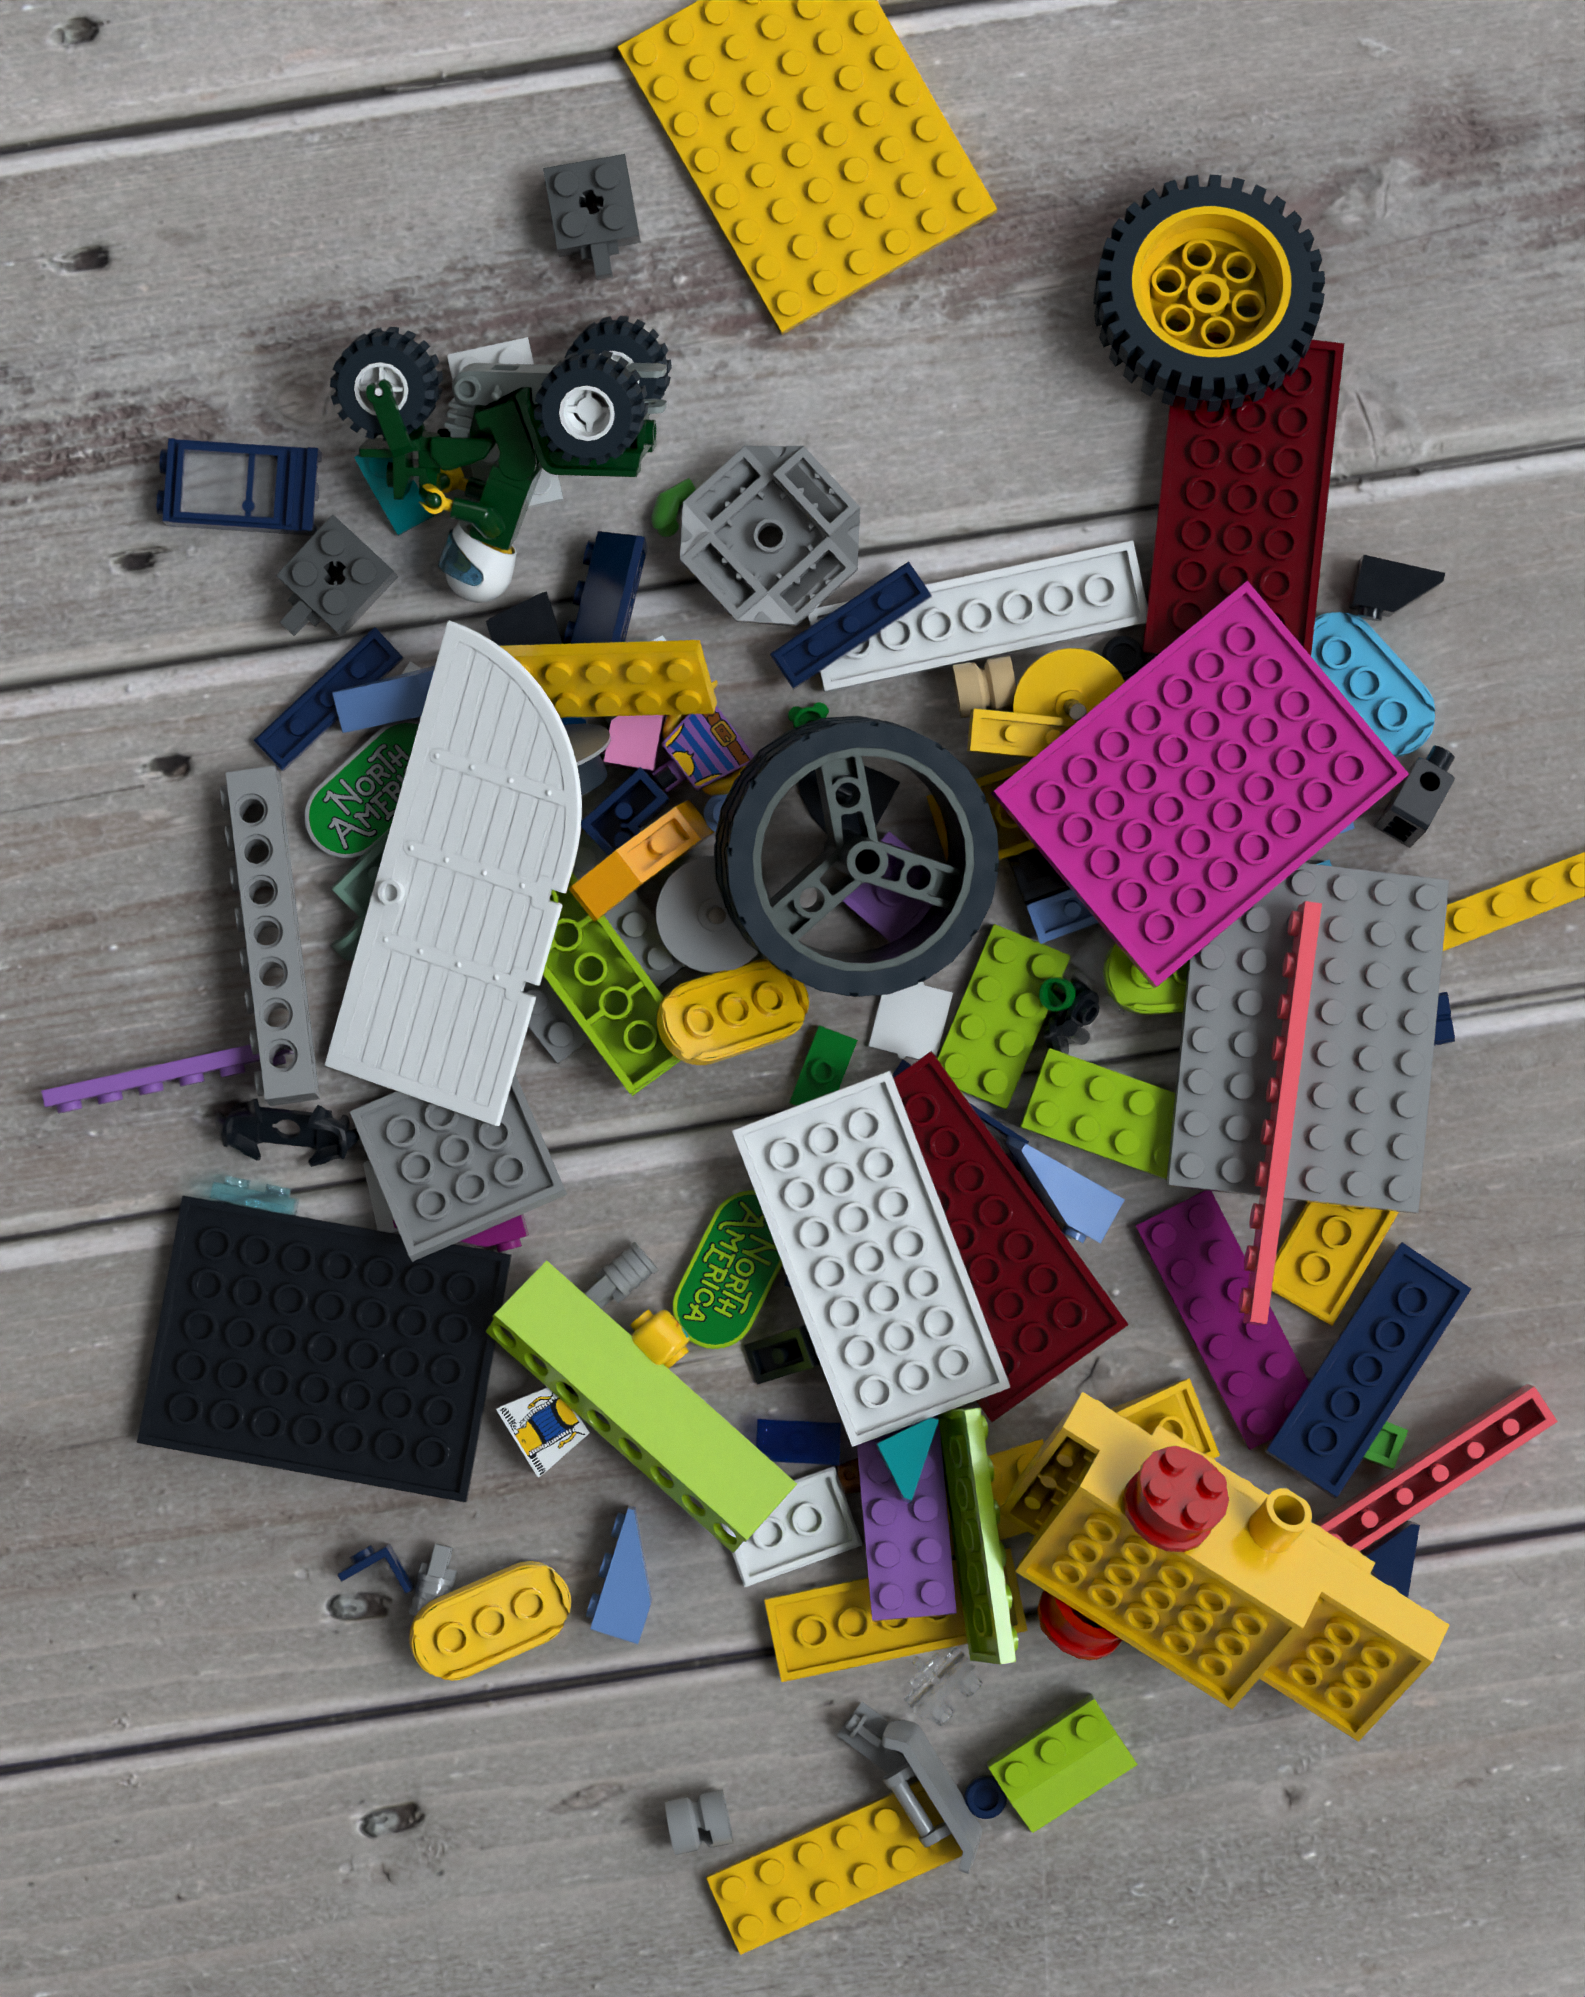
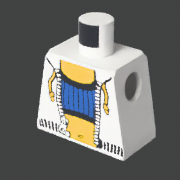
[496,1387,591,1477]

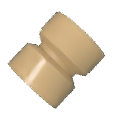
[952,656,1016,719]

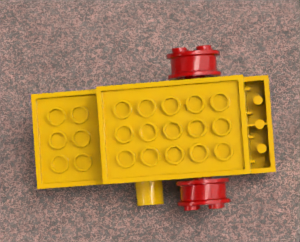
[1000,1392,1450,1742]

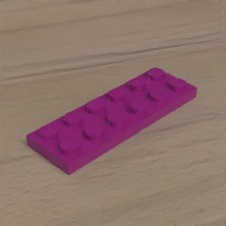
[1135,1190,1309,1450]

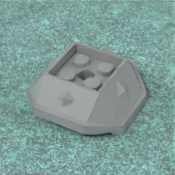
[680,446,860,627]

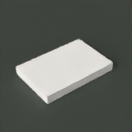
[722,1466,863,1588]

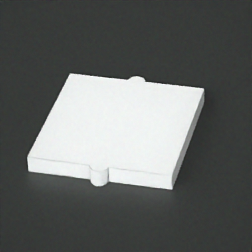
[868,982,953,1059]

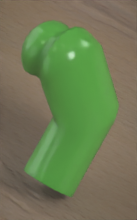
[651,478,696,537]

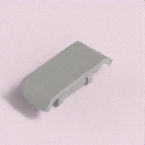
[881,1720,982,1874]

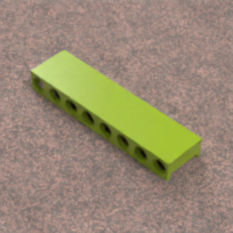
[543,872,682,1096]
[486,1260,797,1553]

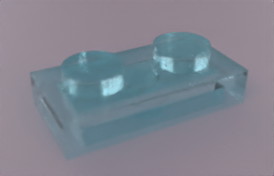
[210,1175,300,1215]

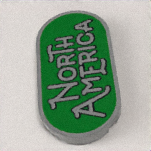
[305,719,420,858]

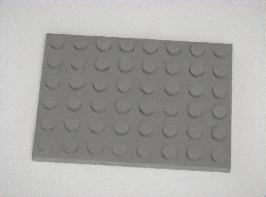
[1166,863,1449,1214]

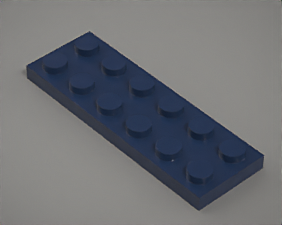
[1264,1242,1471,1499]

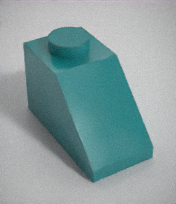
[354,455,434,536]

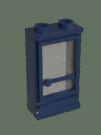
[156,438,322,536]

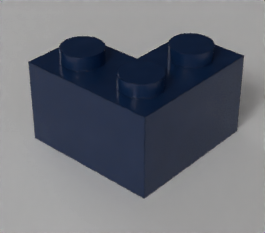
[581,767,670,856]

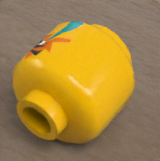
[630,1309,690,1369]

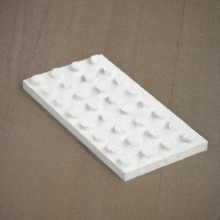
[732,1071,1011,1447]

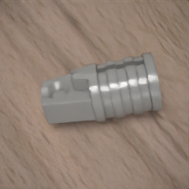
[585,1242,659,1308]
[408,1544,457,1616]

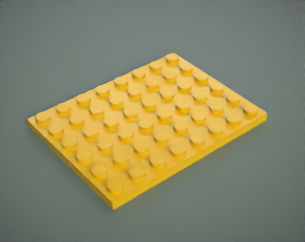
[617,0,998,335]

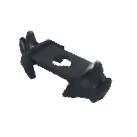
[215,1098,360,1167]

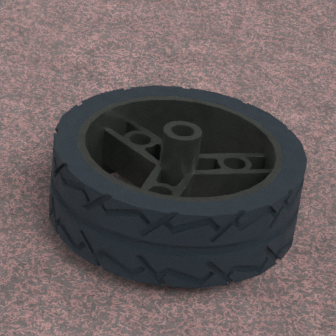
[714,716,999,997]

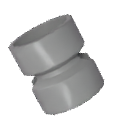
[665,1789,733,1855]

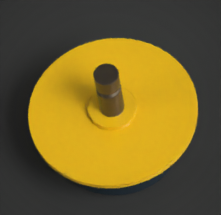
[1013,648,1125,720]

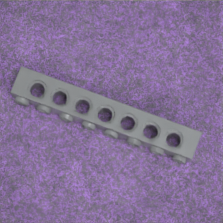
[220,766,320,1106]

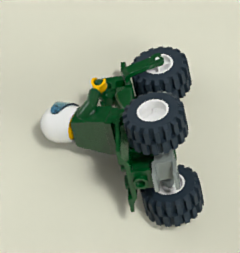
[330,316,672,603]

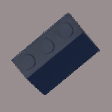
[563,531,648,644]

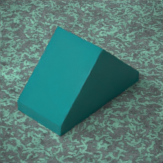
[877,1417,939,1504]

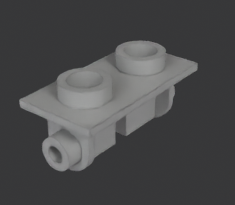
[837,1702,909,1782]

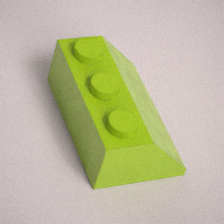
[987,1693,1138,1833]

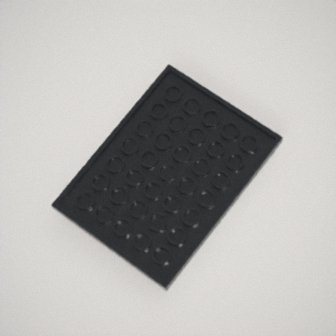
[137,1195,512,1502]

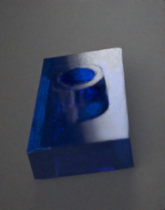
[756,1418,841,1465]

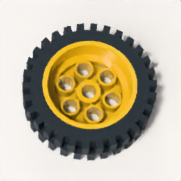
[1093,174,1325,412]

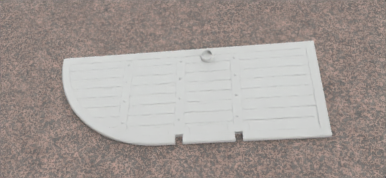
[325,620,582,1126]

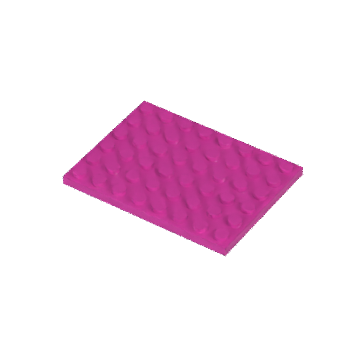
[991,581,1409,988]

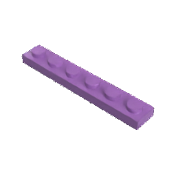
[41,1044,294,1114]

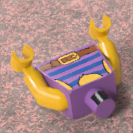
[652,680,754,796]

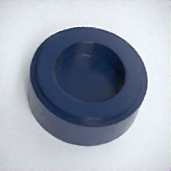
[965,1775,1007,1819]

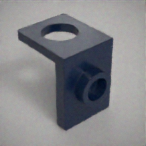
[337,1544,414,1593]

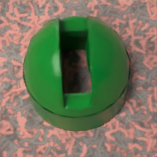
[1039,977,1076,1011]

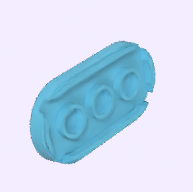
[1311,612,1435,757]

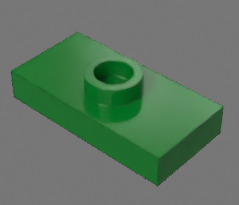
[789,1025,858,1106]

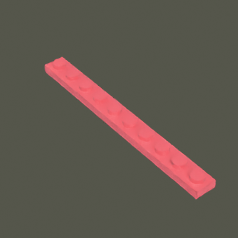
[1238,901,1322,1326]

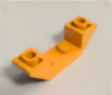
[569,800,714,922]

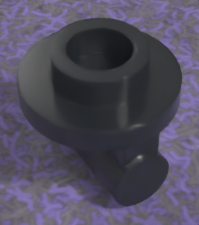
[1053,978,1100,1027]
[1044,1015,1090,1054]

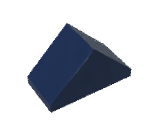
[1361,1521,1420,1598]

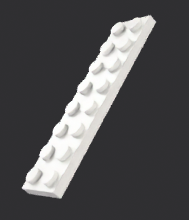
[808,541,1147,693]

